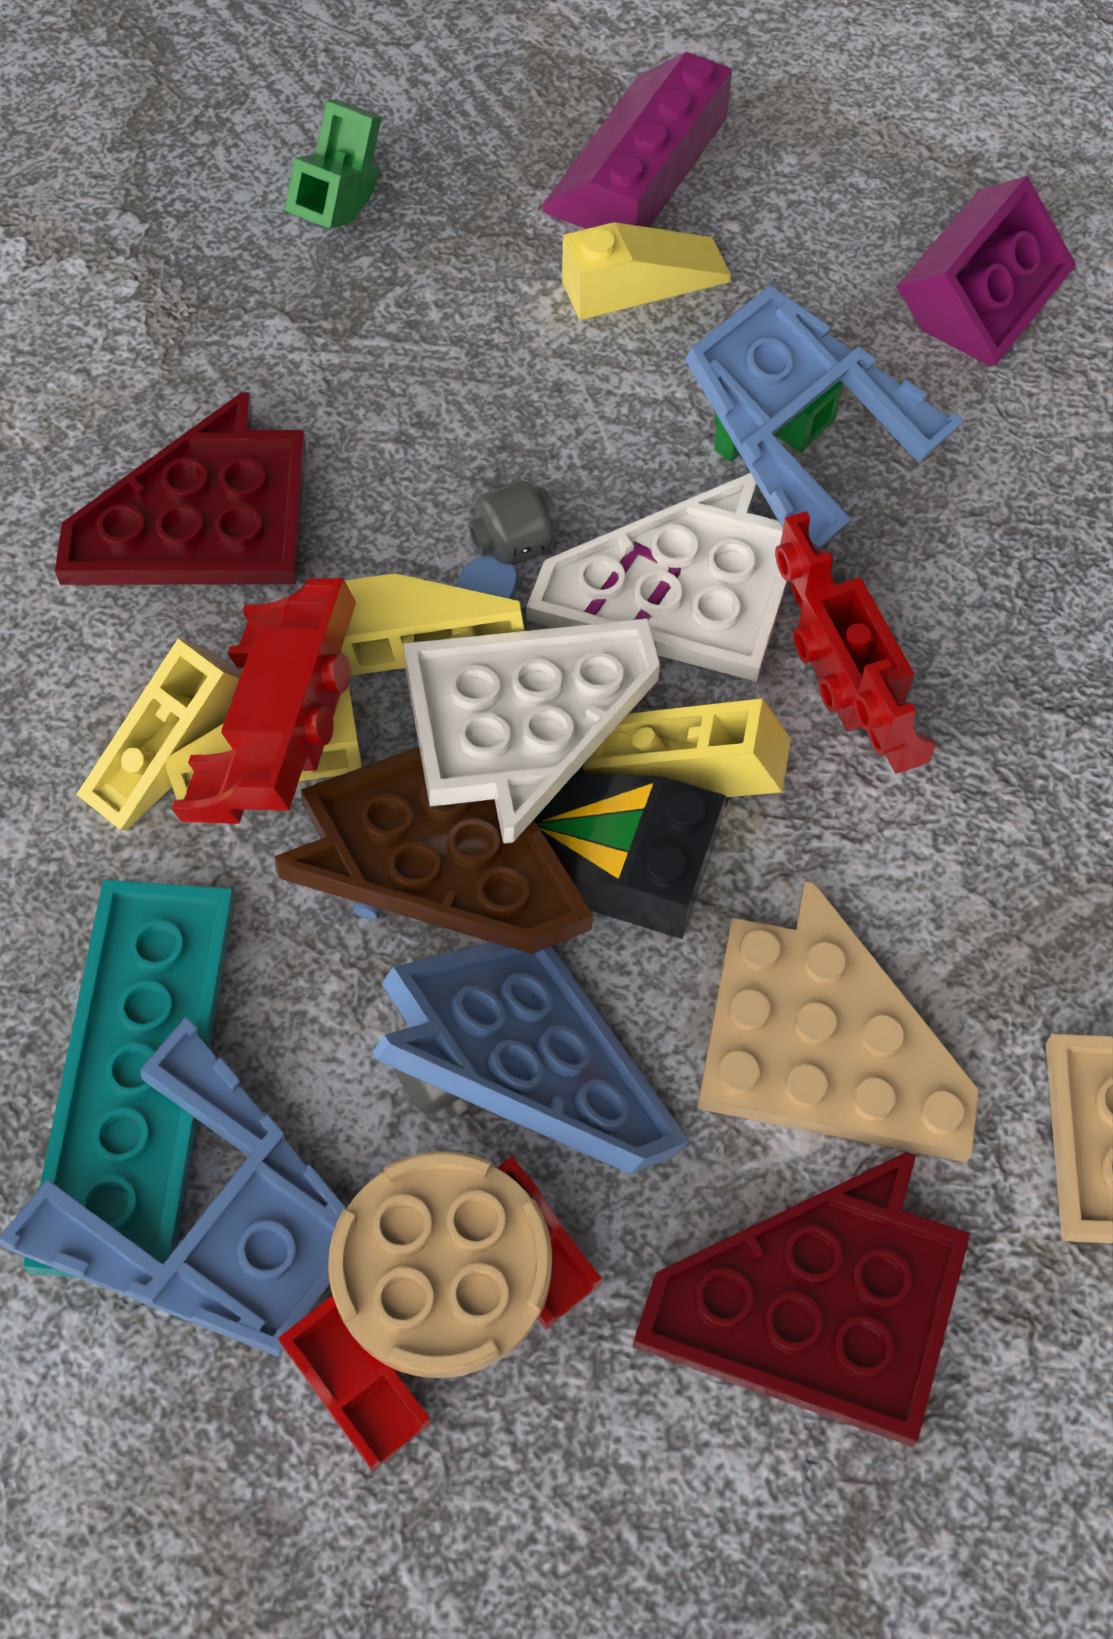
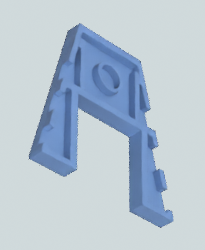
[685,285,964,548]
[0,1018,346,1357]

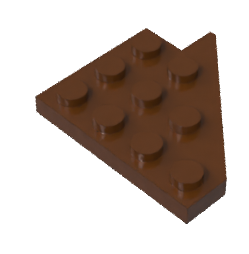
[274,747,593,954]

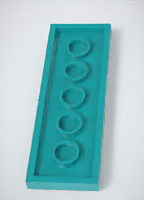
[23,880,236,1278]

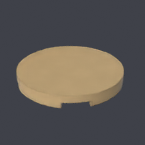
[328,1151,552,1378]

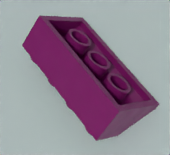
[543,52,732,229]

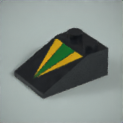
[534,773,726,940]

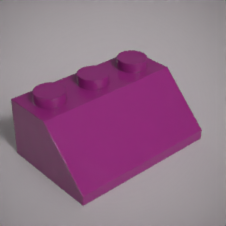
[896,175,1076,366]

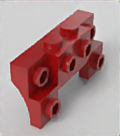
[775,511,936,774]
[171,578,356,824]
[277,1156,602,1472]

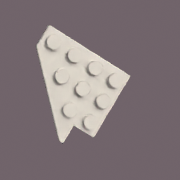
[526,473,788,682]
[404,619,660,843]

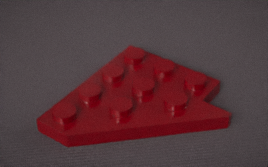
[55,392,306,585]
[632,1152,971,1447]

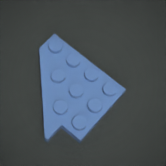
[372,942,690,1174]

